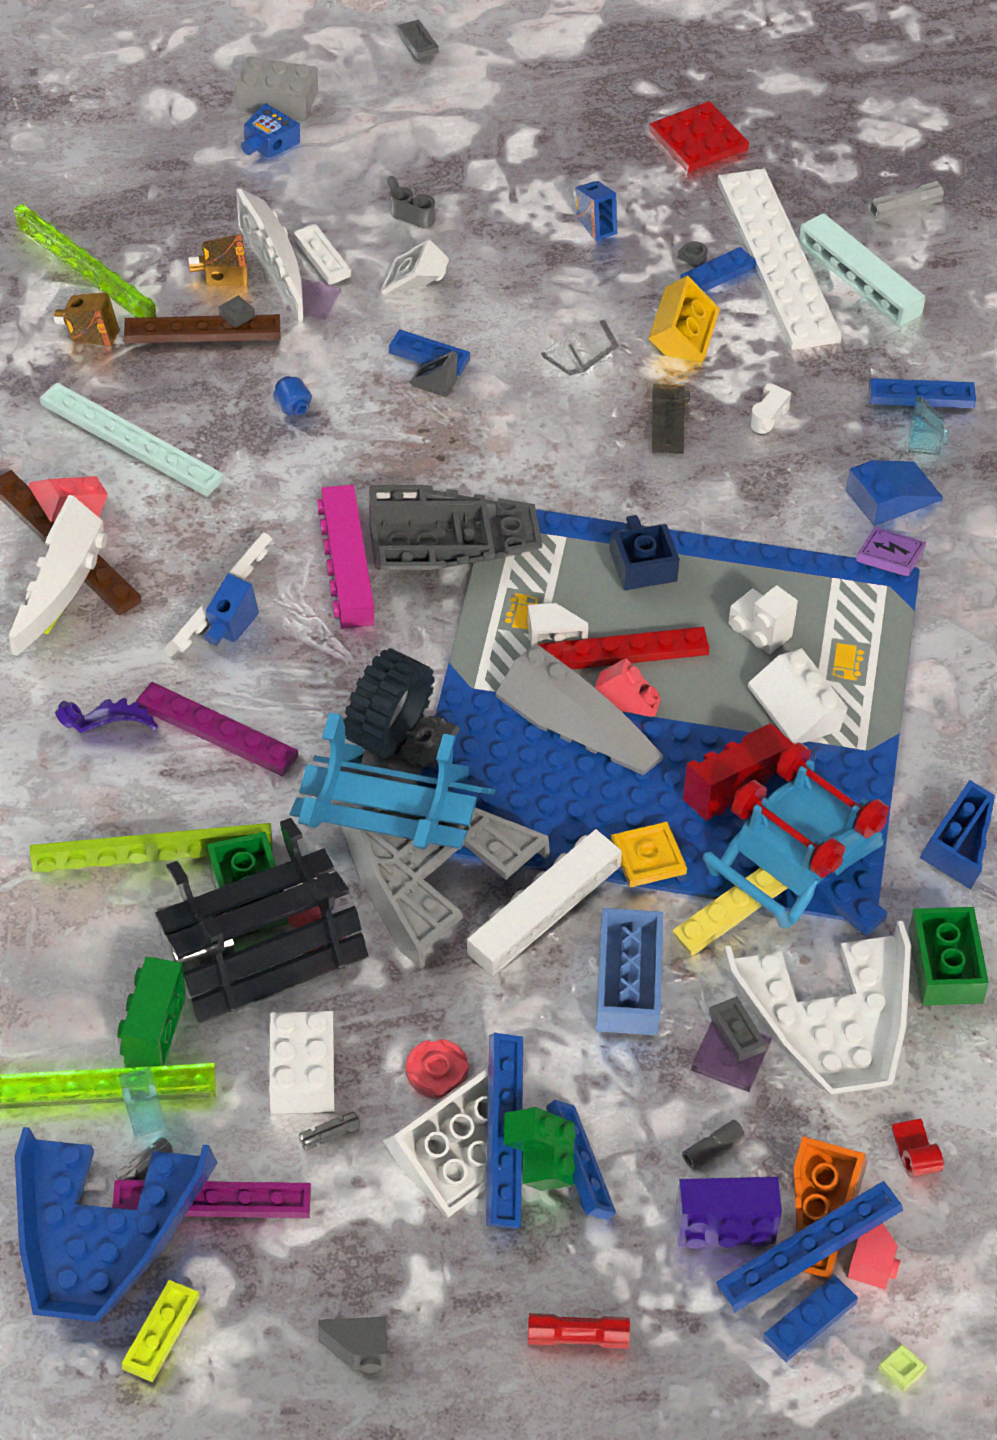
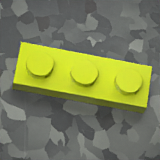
[121,1280,199,1382]

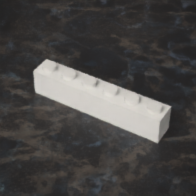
[467,829,622,977]

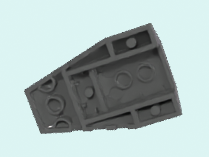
[369,485,542,570]

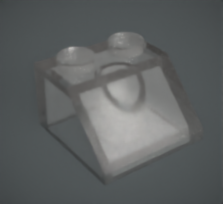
[541,319,619,376]

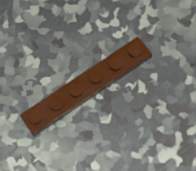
[124,314,281,343]

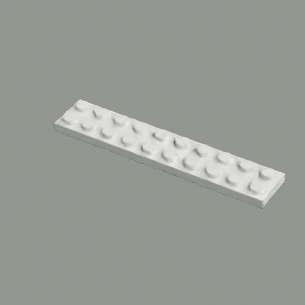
[717,168,841,350]

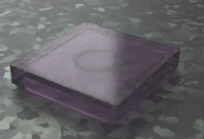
[691,1020,772,1093]

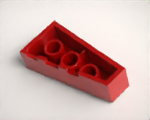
[683,723,794,821]

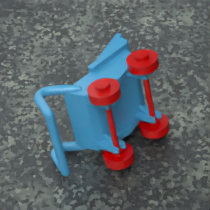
[703,742,889,929]

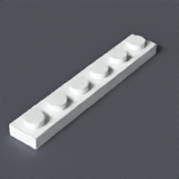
[162,532,272,658]

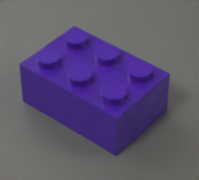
[675,1177,782,1249]

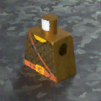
[188,234,248,286]
[54,292,120,347]

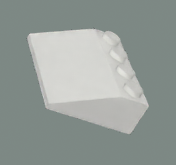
[383,1067,523,1218]

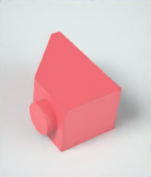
[847,1223,901,1290]

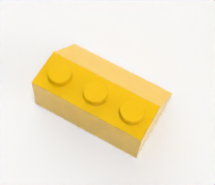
[648,275,720,362]

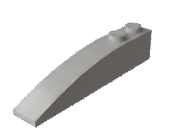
[496,643,663,775]

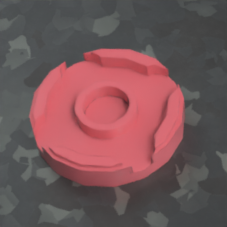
[406,1039,469,1098]

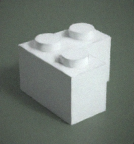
[728,585,798,655]

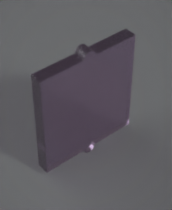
[286,279,341,320]

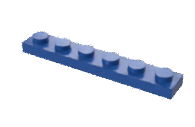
[732,815,888,936]
[486,1032,523,1230]
[716,1181,903,1313]

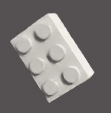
[269,1011,335,1114]

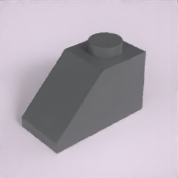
[318,1317,388,1373]

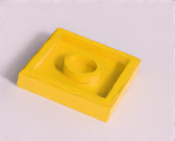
[611,822,687,888]

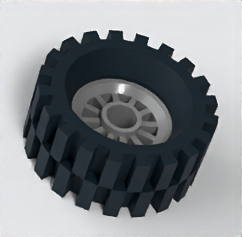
[344,648,435,759]

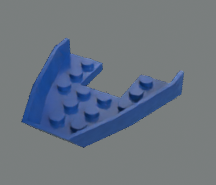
[15,1127,218,1322]

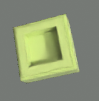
[878,1344,927,1392]

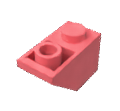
[595,658,661,717]

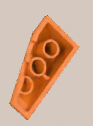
[794,1136,868,1280]

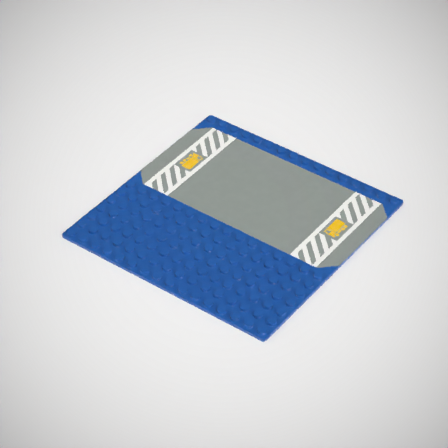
[418,509,920,921]

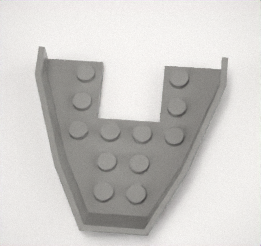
[341,806,550,969]

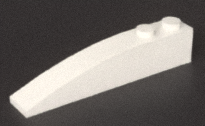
[236,189,303,323]
[9,495,107,656]

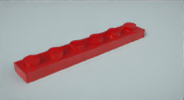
[538,626,710,670]

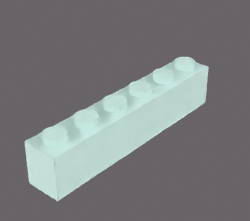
[799,213,926,327]

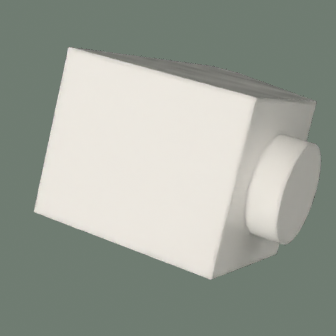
[527,603,588,647]

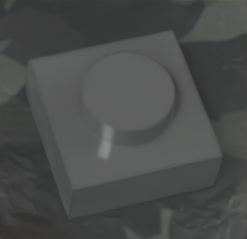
[218,295,255,328]

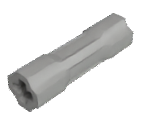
[868,181,944,221]

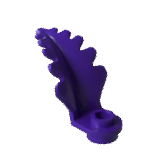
[55,698,158,733]

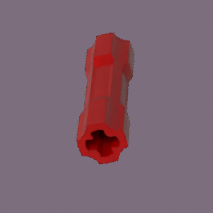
[528,1313,630,1349]

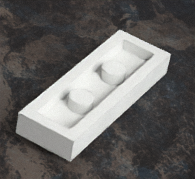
[293,224,351,285]

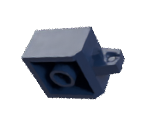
[610,515,680,590]

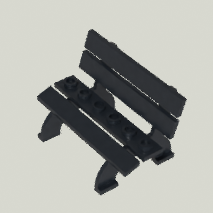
[155,818,368,1023]

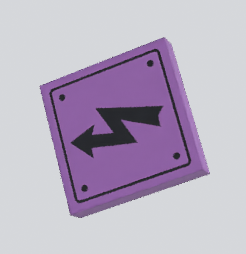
[856,527,926,577]

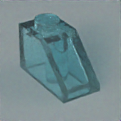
[908,396,949,456]
[119,1066,168,1138]

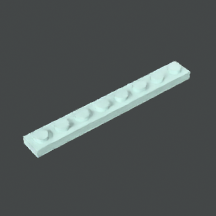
[40,383,224,497]

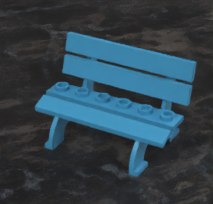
[289,712,496,850]

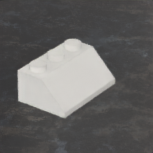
[747,648,848,744]

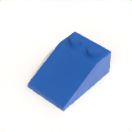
[846,460,943,526]

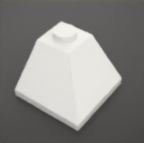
[380,239,449,295]

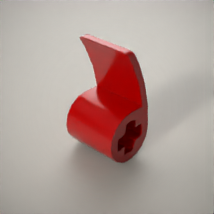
[892,1119,944,1178]

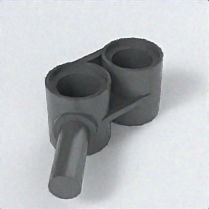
[386,176,435,228]

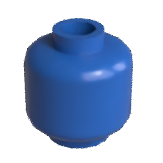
[273,376,312,416]

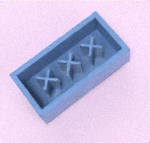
[596,908,663,1036]

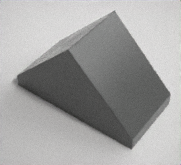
[410,351,458,397]

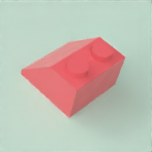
[28,476,108,522]

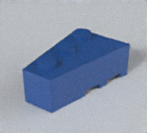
[920,780,995,890]

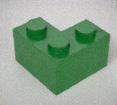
[504,1107,576,1191]

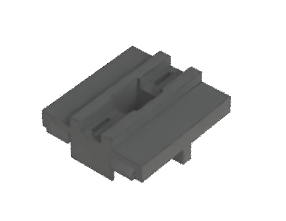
[397,715,460,768]

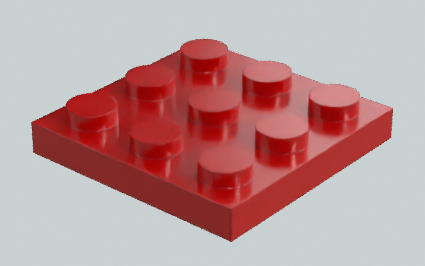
[649,101,749,173]

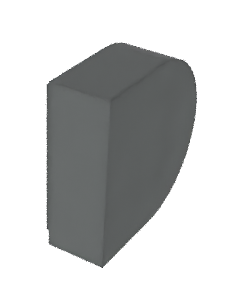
[677,241,708,267]

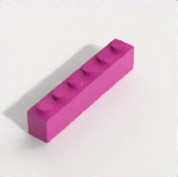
[317,485,374,629]

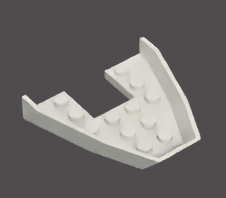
[722,921,911,1094]

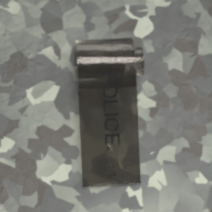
[652,384,690,454]

